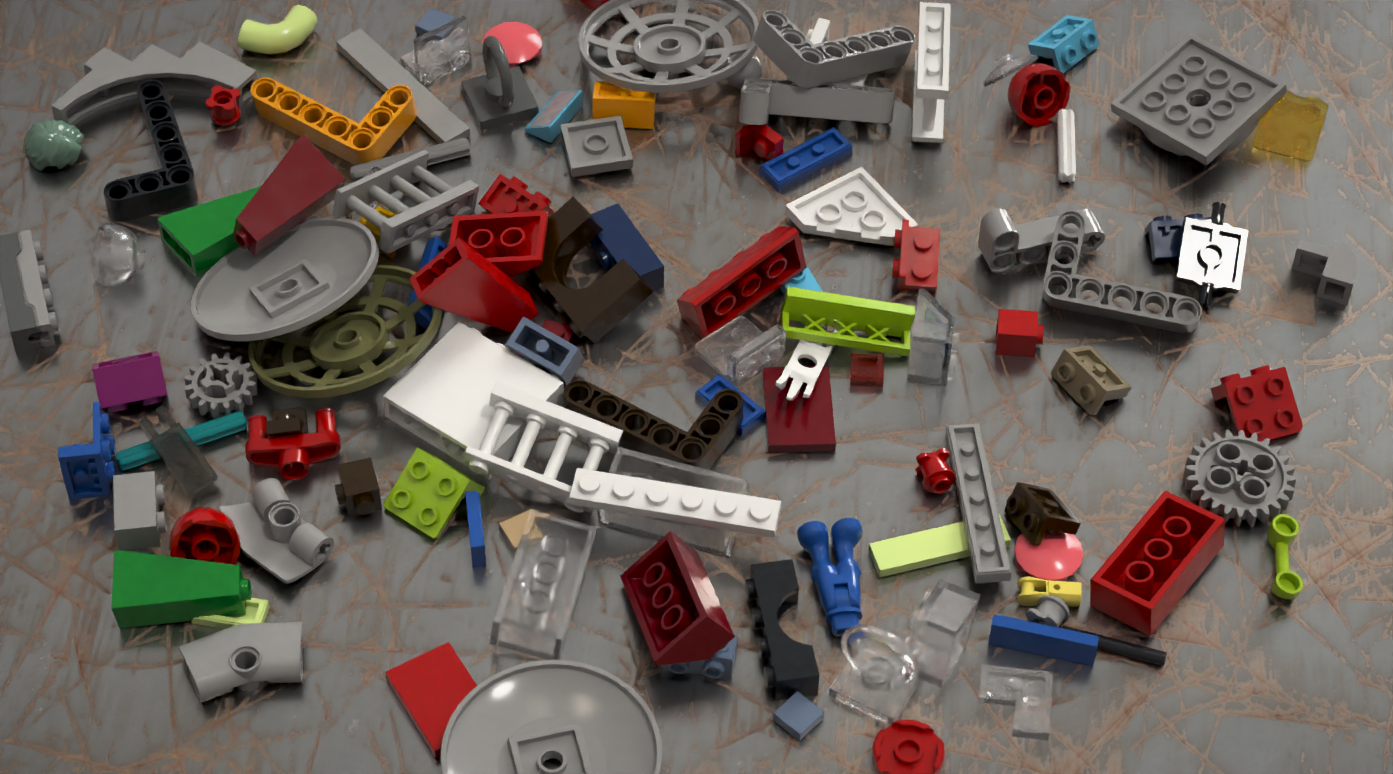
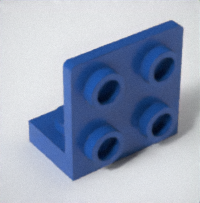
[58,402,116,500]

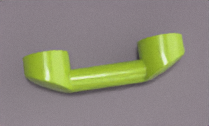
[1267,514,1303,599]

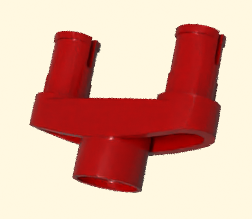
[245,408,341,480]

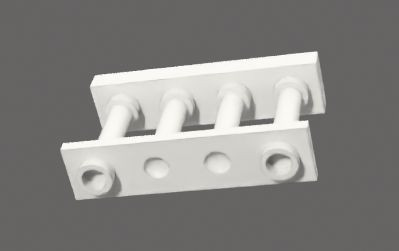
[912,2,950,143]
[464,382,623,513]

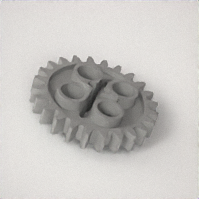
[1183,430,1297,527]

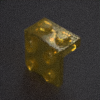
[1253,90,1329,162]

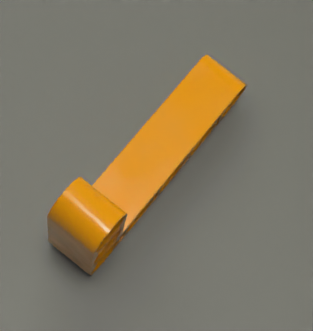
[250,77,417,165]

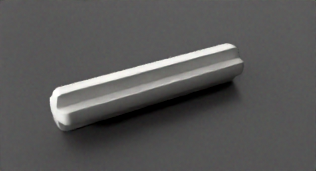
[1057,109,1076,183]

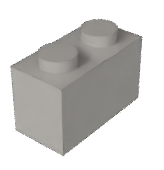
[113,471,167,550]

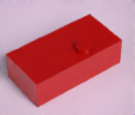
[1090,491,1225,636]

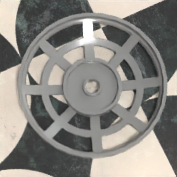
[578,0,759,93]

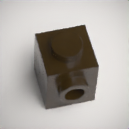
[335,457,382,517]

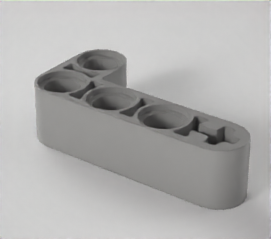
[978,208,1105,273]

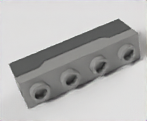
[0,230,59,353]

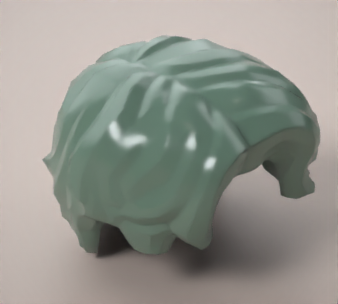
[23,120,84,171]

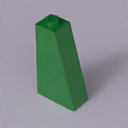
[157,186,261,277]
[111,550,252,629]

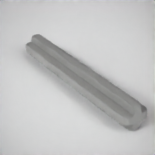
[350,138,471,182]

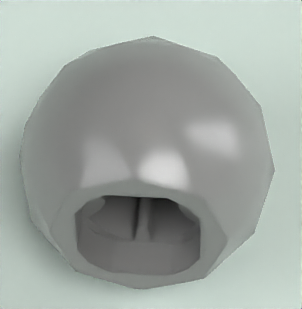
[725,52,763,89]

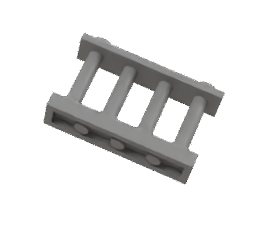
[333,150,479,254]

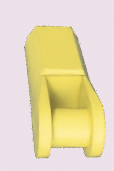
[1017,576,1082,607]

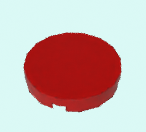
[872,720,945,774]

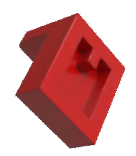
[735,124,784,161]

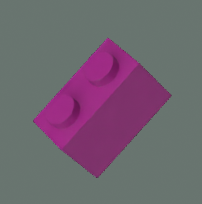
[92,351,167,412]

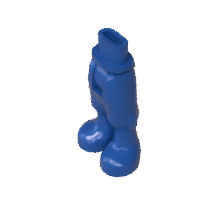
[797,518,863,636]

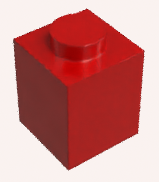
[995,309,1044,357]

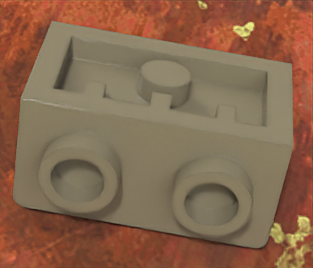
[1051,345,1132,415]

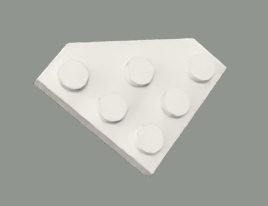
[785,167,918,246]

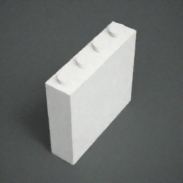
[383,322,564,480]

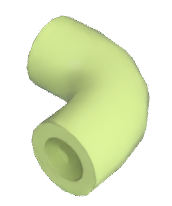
[238,5,318,55]

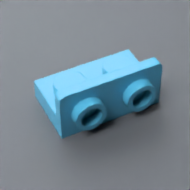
[1028,15,1099,73]

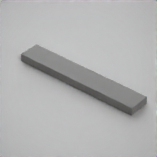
[336,28,470,144]
[946,423,1011,583]

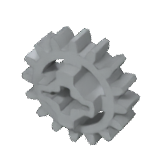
[184,353,258,419]

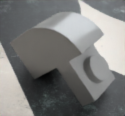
[1292,239,1359,306]

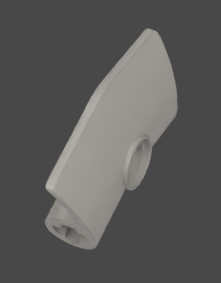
[219,478,334,584]
[179,622,303,703]

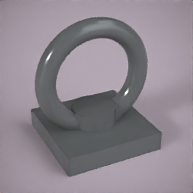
[461,36,539,130]

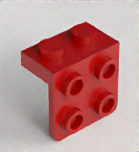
[1210,365,1303,442]

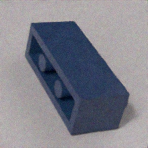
[586,203,664,292]

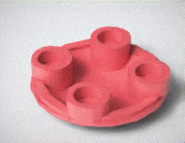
[482,22,542,68]
[1014,531,1083,582]

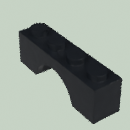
[745,559,819,701]

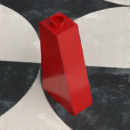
[409,238,539,333]

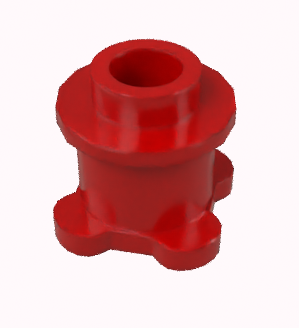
[205,85,241,126]
[915,448,956,493]

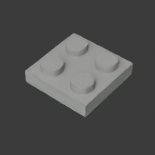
[560,115,633,177]

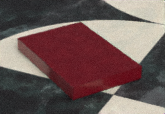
[763,366,836,453]

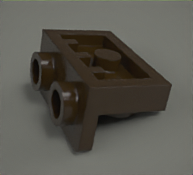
[1004,482,1081,546]

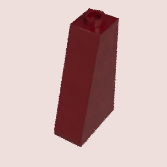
[233,134,346,256]

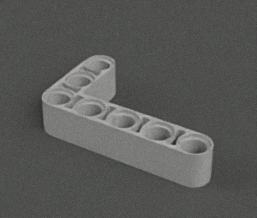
[754,10,915,88]
[739,78,895,125]
[1043,210,1202,333]

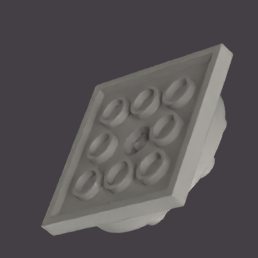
[1111,33,1287,166]

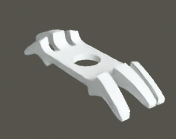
[775,326,838,401]

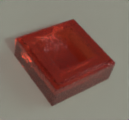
[850,353,884,387]

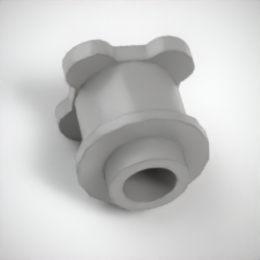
[1025,595,1070,627]

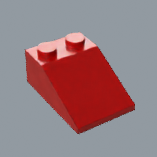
[449,211,549,278]

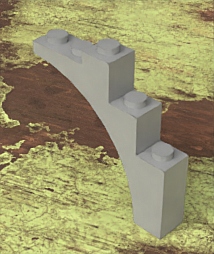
[51,41,258,126]

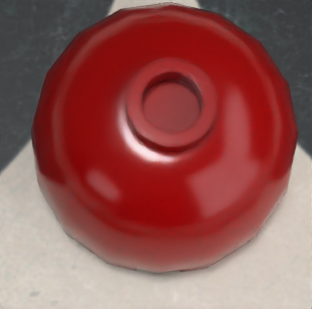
[1007,63,1070,127]
[169,507,240,565]

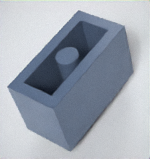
[506,316,585,386]

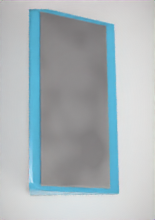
[525,90,584,143]

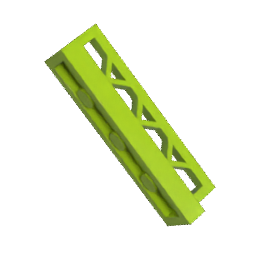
[780,286,916,356]

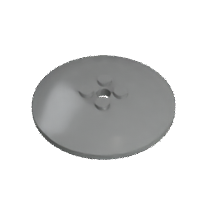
[191,217,379,341]
[441,660,662,774]

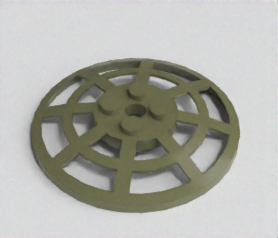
[248,265,442,398]

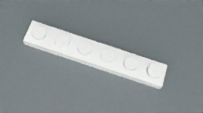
[569,468,781,538]

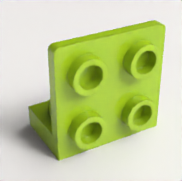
[383,447,485,539]

